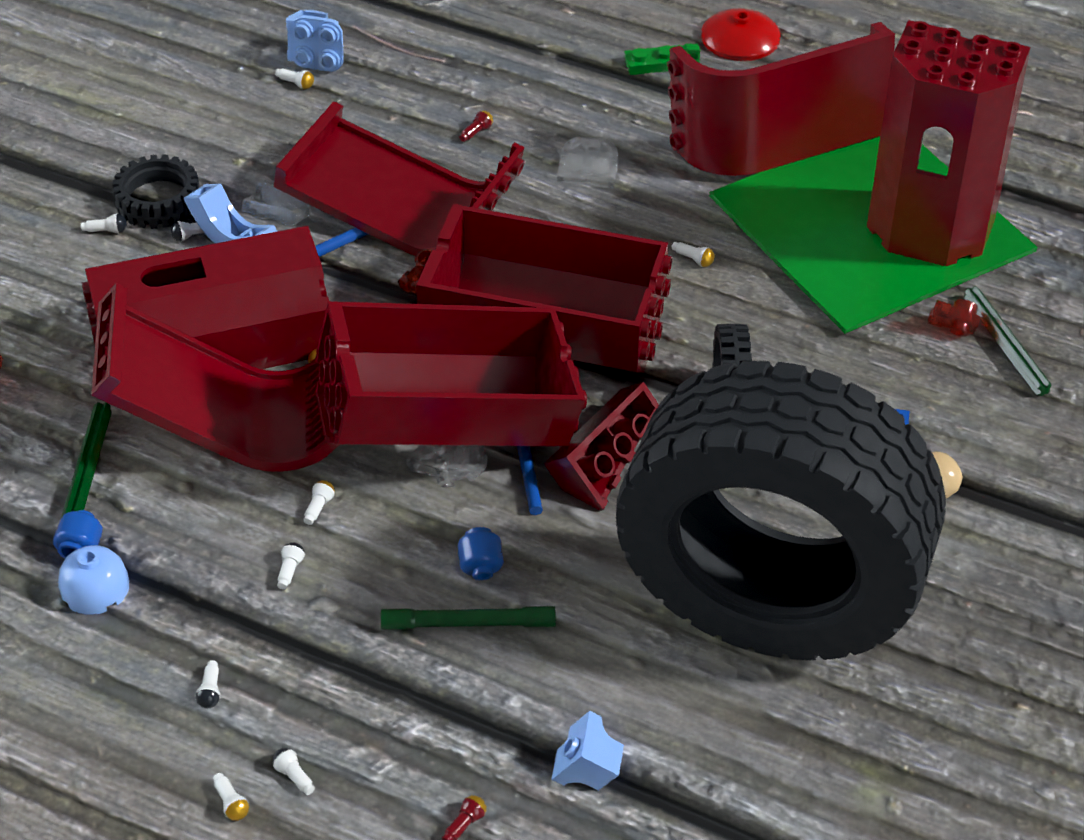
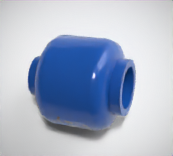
[53,510,103,559]
[457,527,504,580]

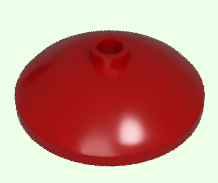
[701,8,781,61]

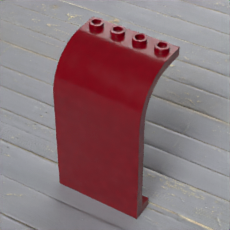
[667,22,895,176]
[273,101,525,259]
[91,283,340,472]

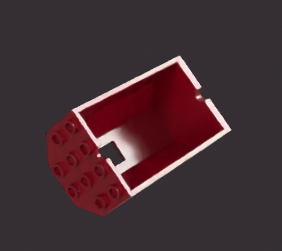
[867,20,1031,266]
[416,204,673,373]
[82,226,329,369]
[316,301,587,446]

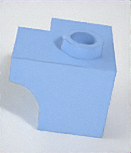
[551,711,624,791]

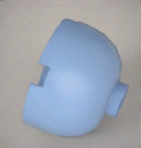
[58,545,129,615]

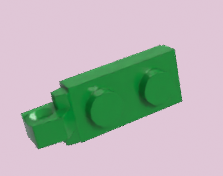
[624,44,700,75]

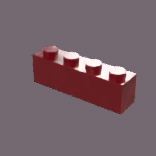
[544,382,659,511]

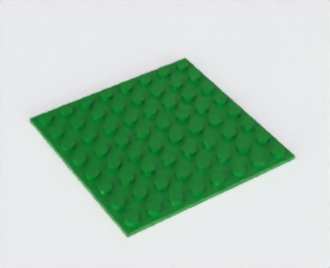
[709,136,1038,334]

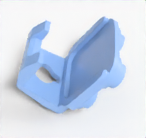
[286,10,343,72]

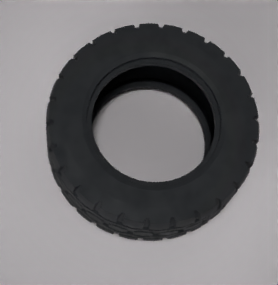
[616,361,946,660]

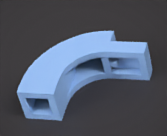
[183,184,277,244]

